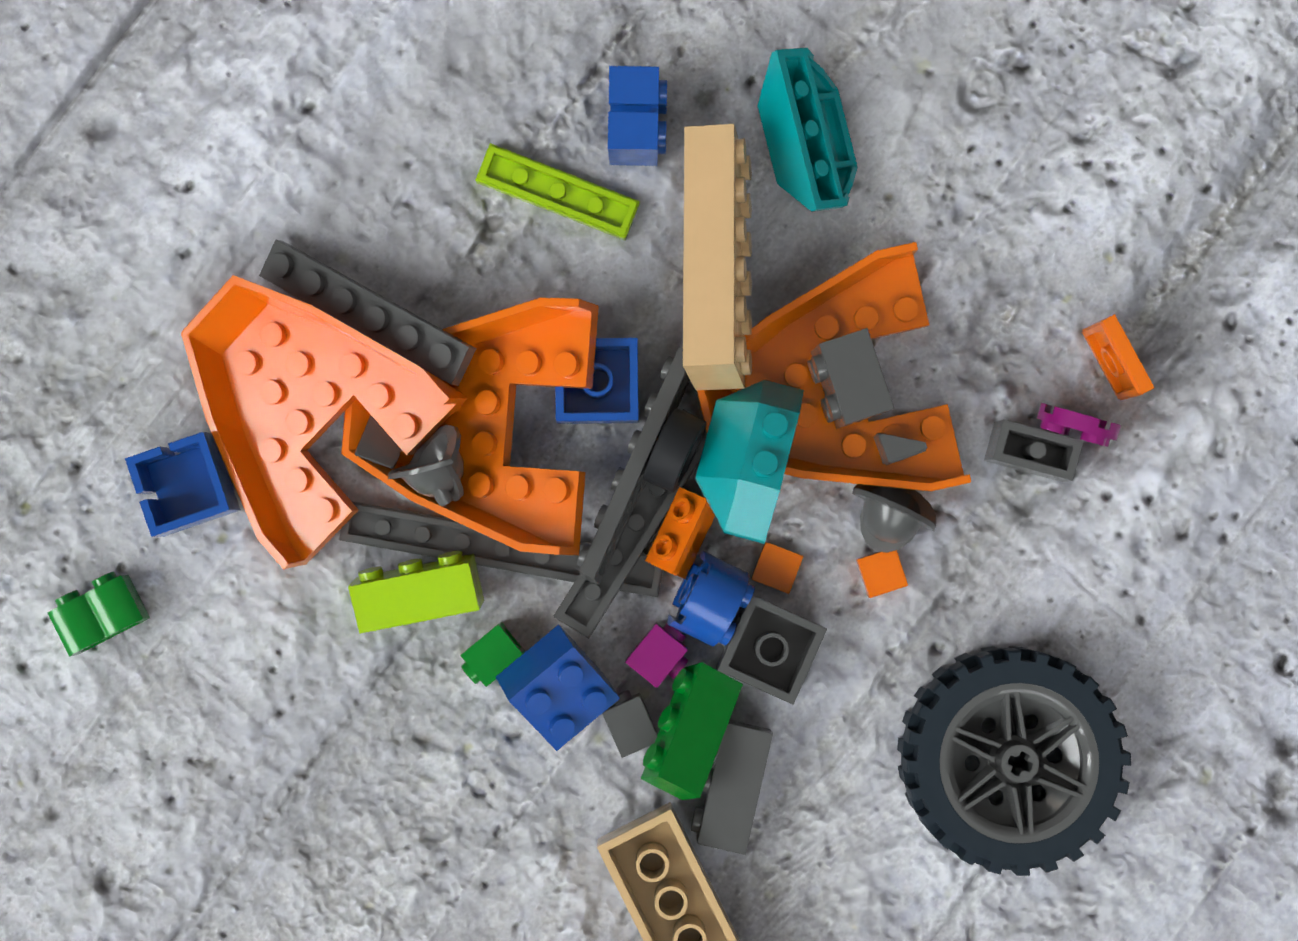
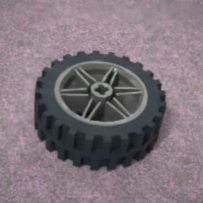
[897,646,1131,876]

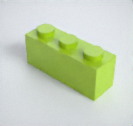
[348,551,484,634]

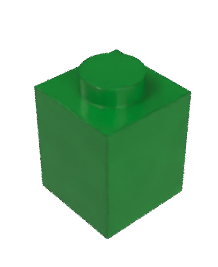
[460,622,526,687]

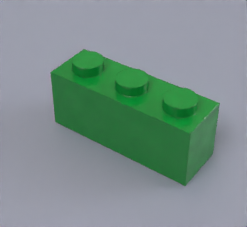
[641,662,743,800]

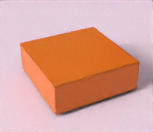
[751,542,804,594]
[856,550,908,598]

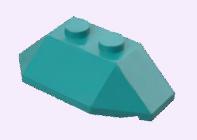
[757,48,858,212]
[695,380,804,544]

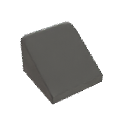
[355,416,402,469]
[874,433,927,465]

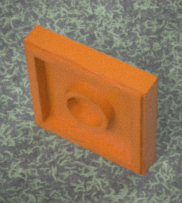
[1082,314,1155,400]

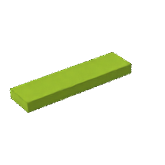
[475,143,640,241]

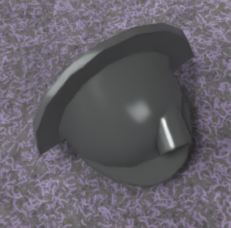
[388,425,464,506]
[852,484,936,553]

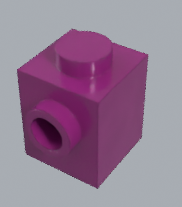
[625,622,689,688]

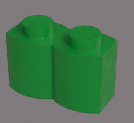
[47,571,150,657]

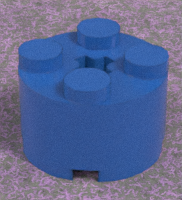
[667,551,755,647]

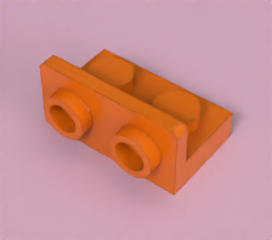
[645,487,715,579]

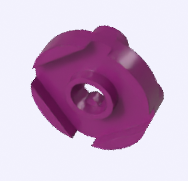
[1036,403,1122,447]

